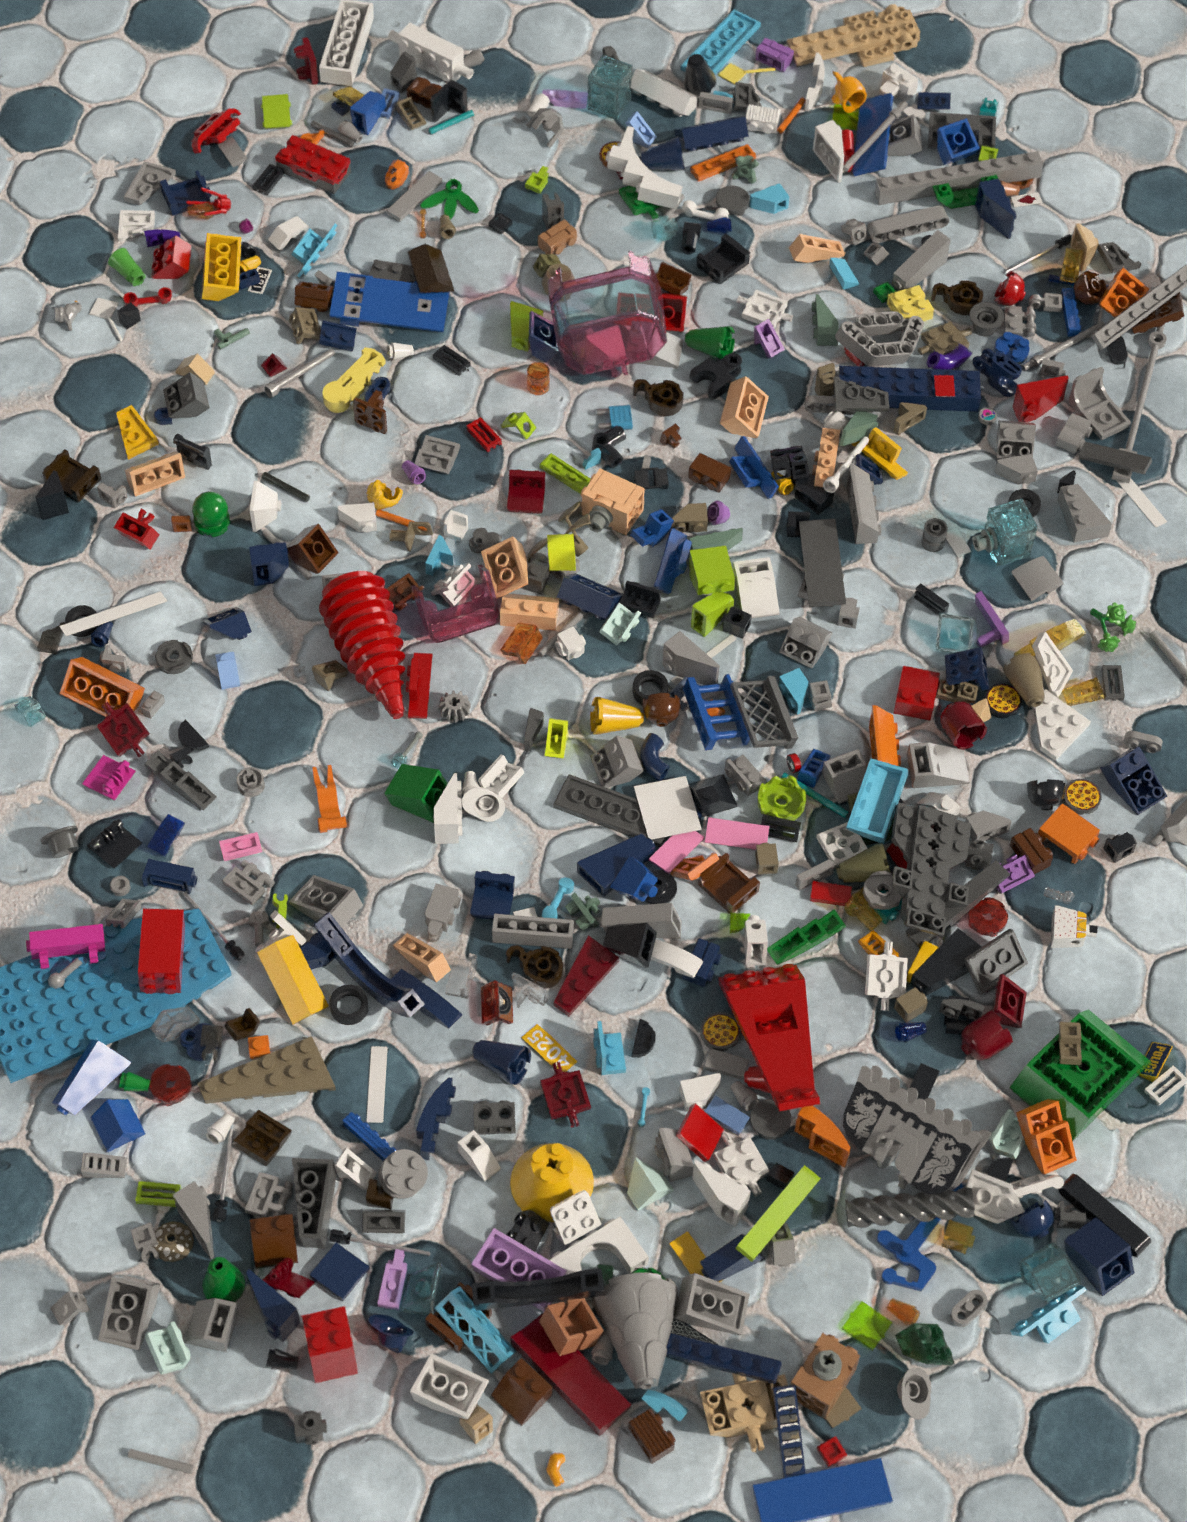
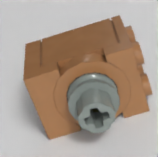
[791,1333,860,1419]

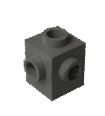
[966,840,994,870]
[294,1411,327,1445]

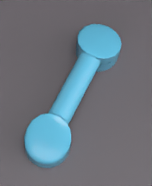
[542,877,574,919]

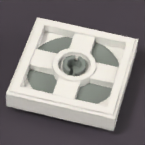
[816,822,868,869]

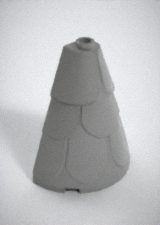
[592,1273,678,1389]

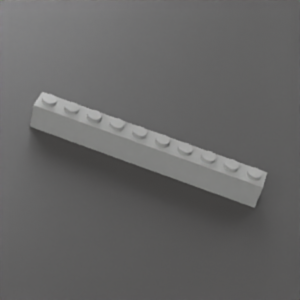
[875,151,1043,205]

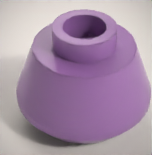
[707,500,730,525]

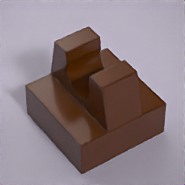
[660,423,682,448]

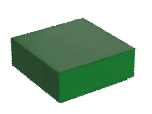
[873,281,896,303]

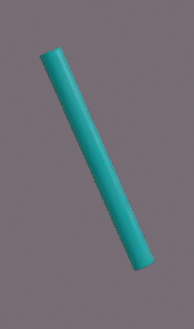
[781,772,849,818]

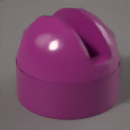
[239,218,254,234]

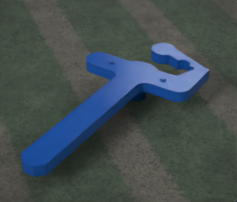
[877,1183,963,1291]

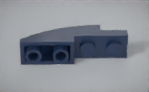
[416,1077,456,1160]

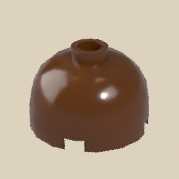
[1074,270,1107,305]
[642,693,680,727]

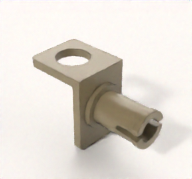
[390,521,433,551]

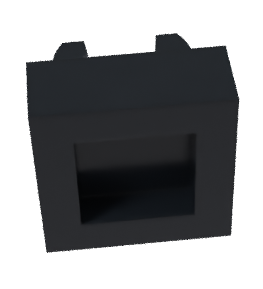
[169,745,193,768]

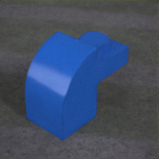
[630,509,674,547]

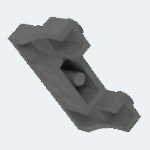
[928,112,996,151]

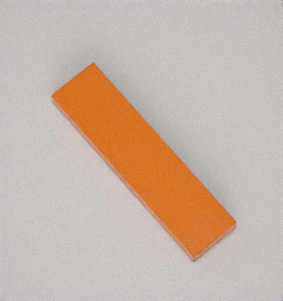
[690,144,756,182]

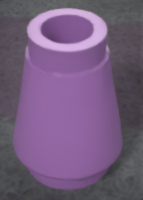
[402,460,426,484]

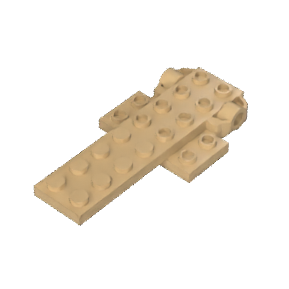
[787,4,920,67]

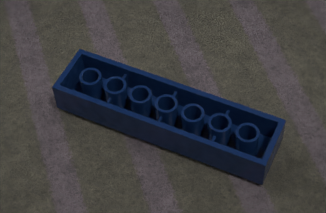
[838,366,981,412]

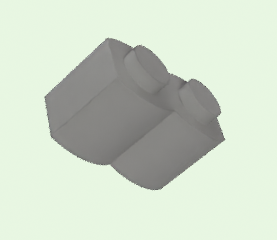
[1056,413,1093,454]

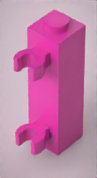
[26,924,106,969]

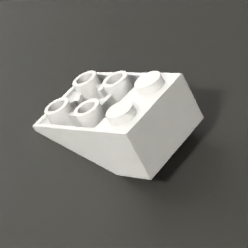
[733,557,780,619]
[434,773,462,844]
[692,1160,751,1227]

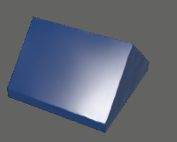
[90,1099,146,1152]

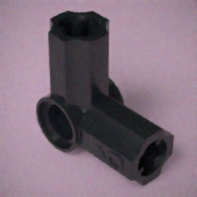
[592,426,626,468]

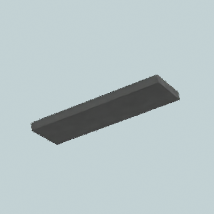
[799,519,846,607]
[553,774,665,847]

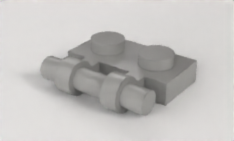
[1004,306,1036,337]
[222,860,275,906]
[245,1172,293,1218]

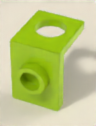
[500,412,536,439]

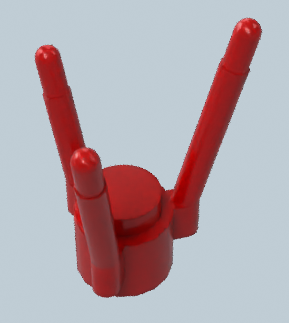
[186,187,231,216]

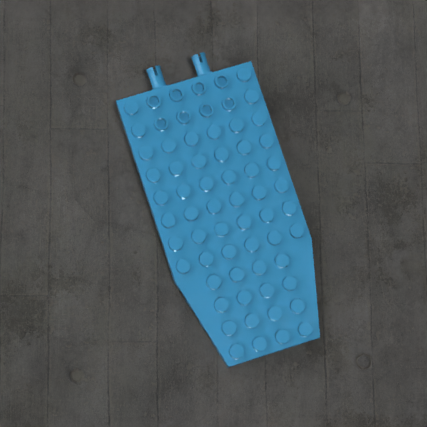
[0,909,231,1084]

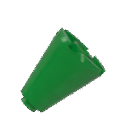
[685,326,735,360]
[202,1257,245,1302]

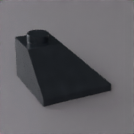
[688,774,737,818]

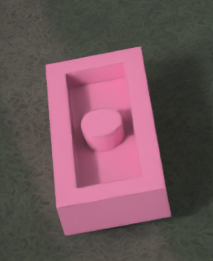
[219,832,262,861]

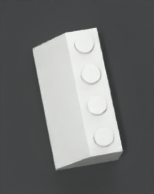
[628,68,699,117]

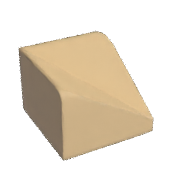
[972,698,991,722]

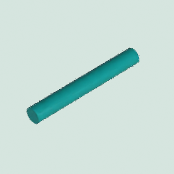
[428,110,474,135]

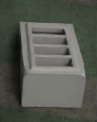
[81,1153,127,1178]

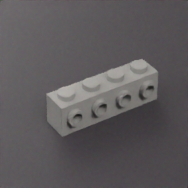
[492,914,574,949]

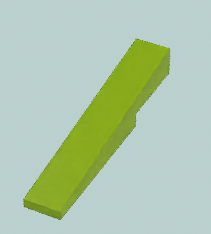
[735,1165,821,1262]

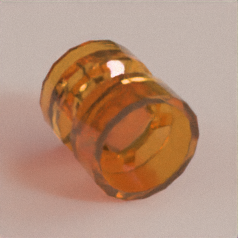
[527,362,550,395]

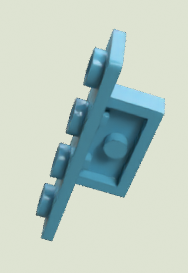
[291,224,338,278]
[1011,1284,1086,1343]

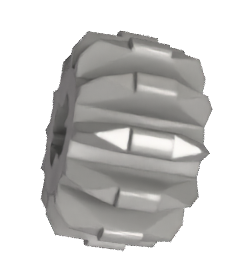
[438,690,471,723]

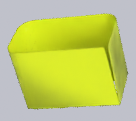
[547,534,576,571]

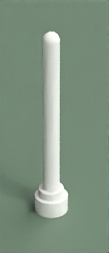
[823,436,869,493]

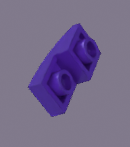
[144,229,181,247]

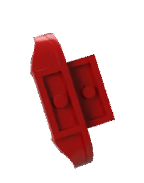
[192,108,241,153]

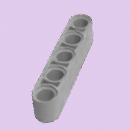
[867,205,950,243]

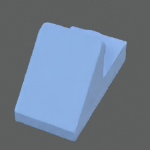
[625,111,657,148]
[215,652,240,690]

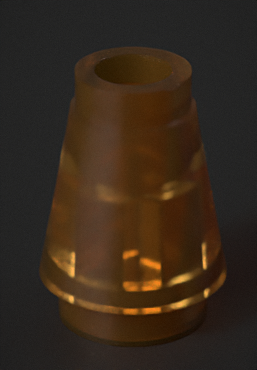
[187,203,214,220]
[887,1298,920,1326]

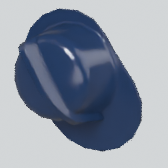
[368,1314,414,1353]

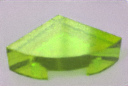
[730,913,750,933]

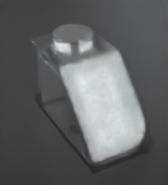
[150,1006,200,1042]

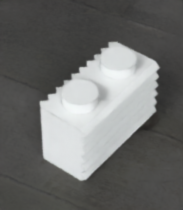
[745,104,780,134]

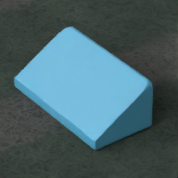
[829,258,859,290]

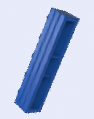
[1061,288,1081,337]
[342,1112,397,1161]

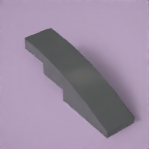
[144,750,217,811]

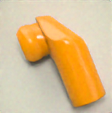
[546,1452,565,1487]

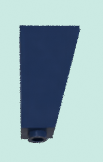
[577,834,655,897]

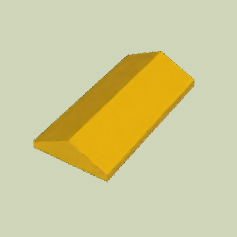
[257,935,329,1025]

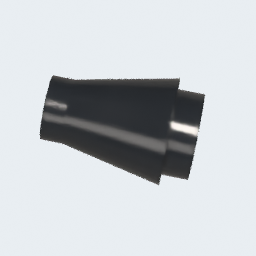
[266,1348,299,1370]

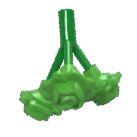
[1090,602,1136,652]

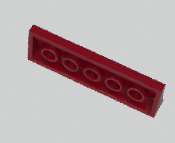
[510,1313,631,1437]

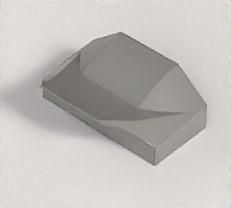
[1161,802,1187,846]

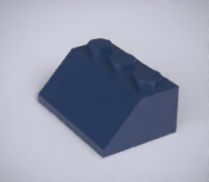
[557,573,623,620]

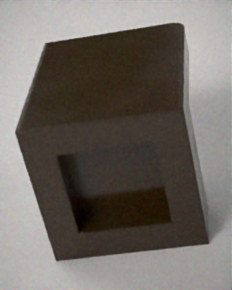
[366,1179,394,1210]

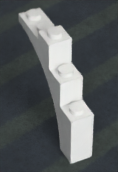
[606,126,683,210]

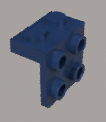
[470,871,515,920]

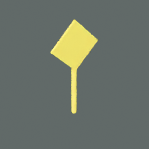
[718,63,776,85]

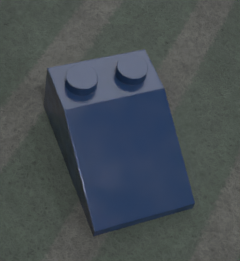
[246,1269,300,1342]

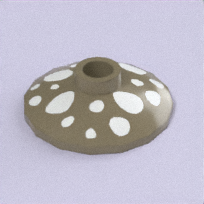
[153,1222,194,1262]

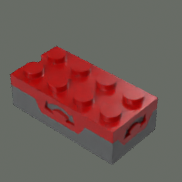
[275,135,351,194]

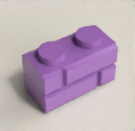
[755,38,794,72]

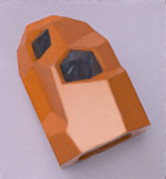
[385,160,409,190]

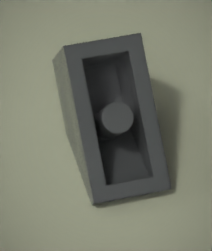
[524,559,551,595]

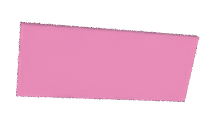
[705,817,770,850]
[648,831,705,874]

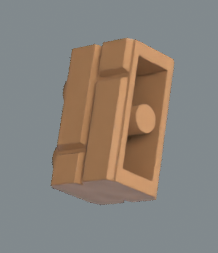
[538,219,577,255]

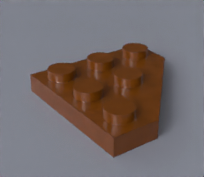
[1132,292,1185,334]

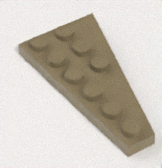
[197,1036,336,1104]

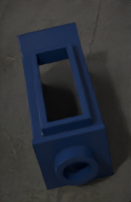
[142,859,198,894]

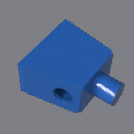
[610,856,658,902]

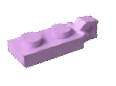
[542,89,588,109]
[377,1249,408,1310]

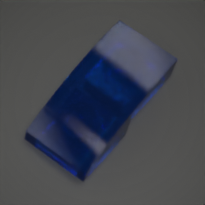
[147,814,185,857]

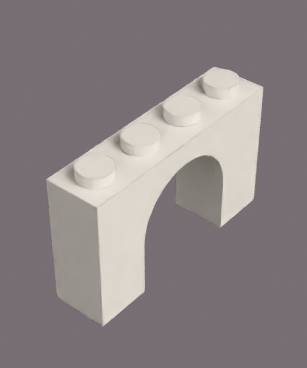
[550,1216,649,1302]

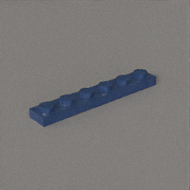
[666,1333,782,1384]

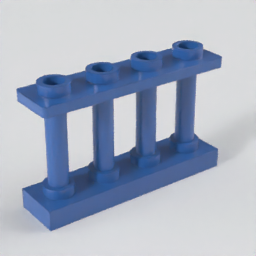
[683,674,750,751]

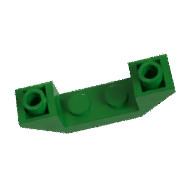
[932,175,998,209]

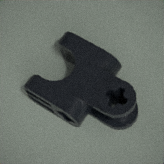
[689,353,742,400]

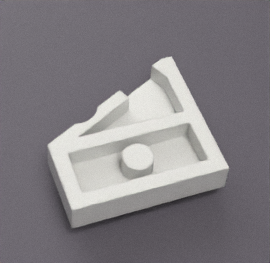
[118,210,155,242]

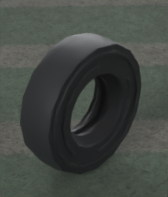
[1008,489,1041,519]
[65,605,99,637]

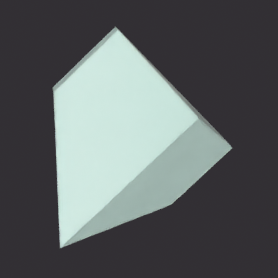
[627,1158,674,1210]

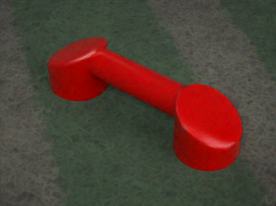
[123,287,172,307]

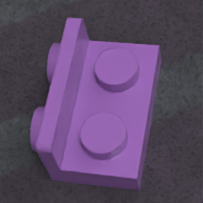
[997,854,1035,894]

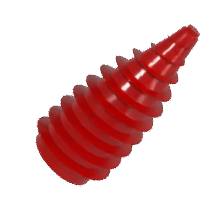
[319,571,405,719]

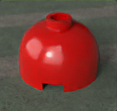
[994,270,1026,306]

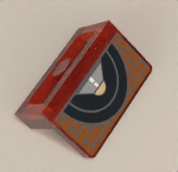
[481,980,513,1026]

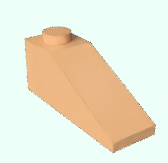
[789,234,845,263]
[393,933,451,982]

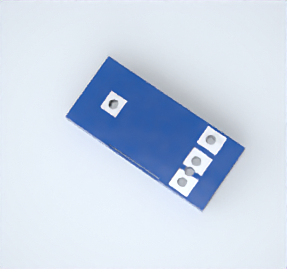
[330,271,450,332]

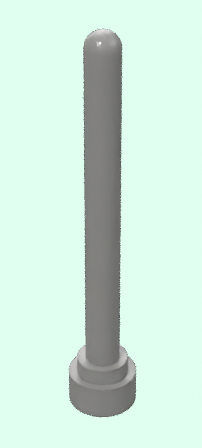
[264,349,335,398]

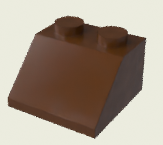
[287,523,339,574]
[250,1214,298,1269]
[491,1358,553,1426]

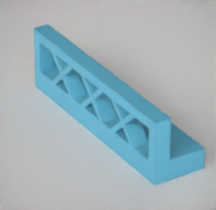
[435,1286,516,1374]

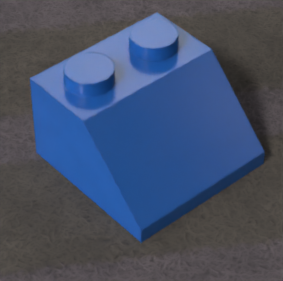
[937,118,980,165]

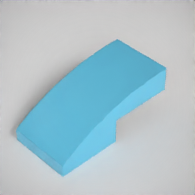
[642,1390,689,1422]

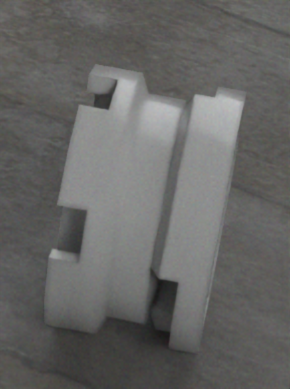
[237,767,265,797]

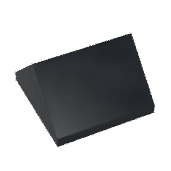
[35,470,69,520]

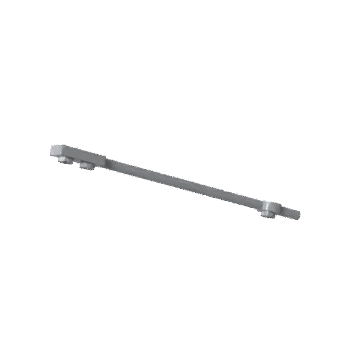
[1112,324,1167,483]

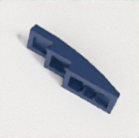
[390,969,462,1029]

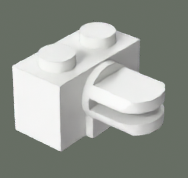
[879,63,919,102]

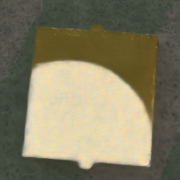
[333,86,364,106]

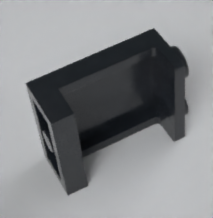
[696,233,750,285]

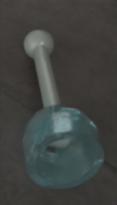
[391,731,423,769]

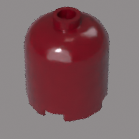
[940,701,987,750]
[961,1010,1013,1061]

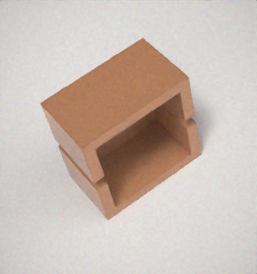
[539,1298,603,1356]

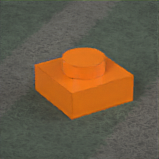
[248,1035,270,1060]

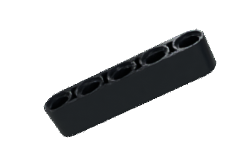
[1058,1173,1151,1258]

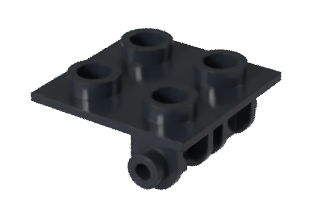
[87,819,143,869]

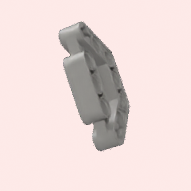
[835,311,924,366]

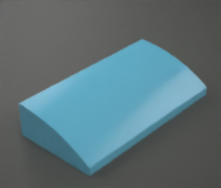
[846,758,908,844]

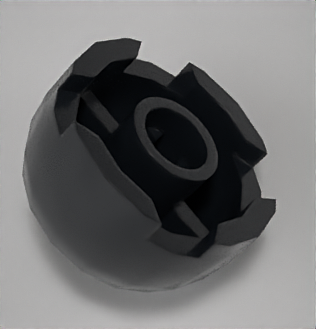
[1027,779,1066,811]

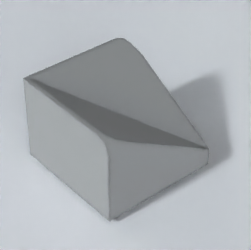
[863,241,889,266]

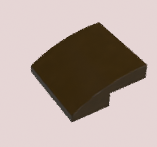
[232,1110,292,1166]

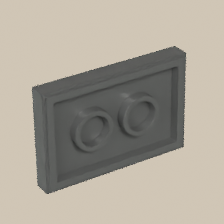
[963,929,1028,994]

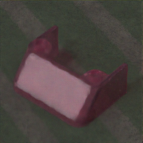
[412,564,500,643]

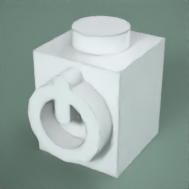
[555,626,586,660]

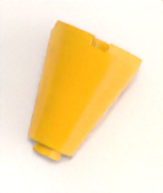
[590,697,644,735]

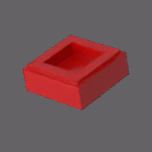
[817,1436,847,1467]

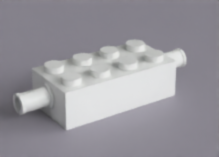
[388,23,474,82]

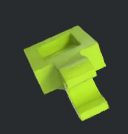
[525,166,549,194]
[272,893,288,929]

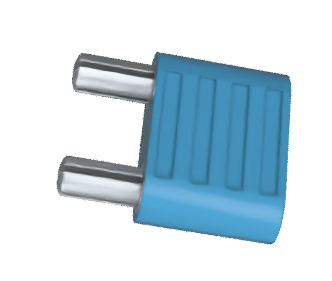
[597,405,633,430]

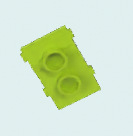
[261,94,292,129]

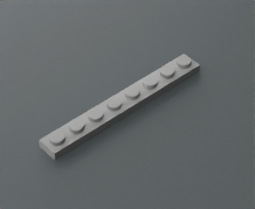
[1091,264,1187,350]

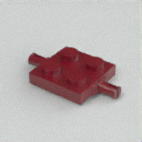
[97,702,150,757]
[540,1062,591,1128]

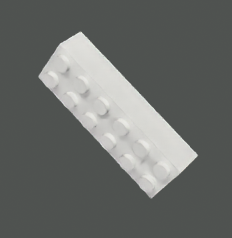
[319,0,374,86]

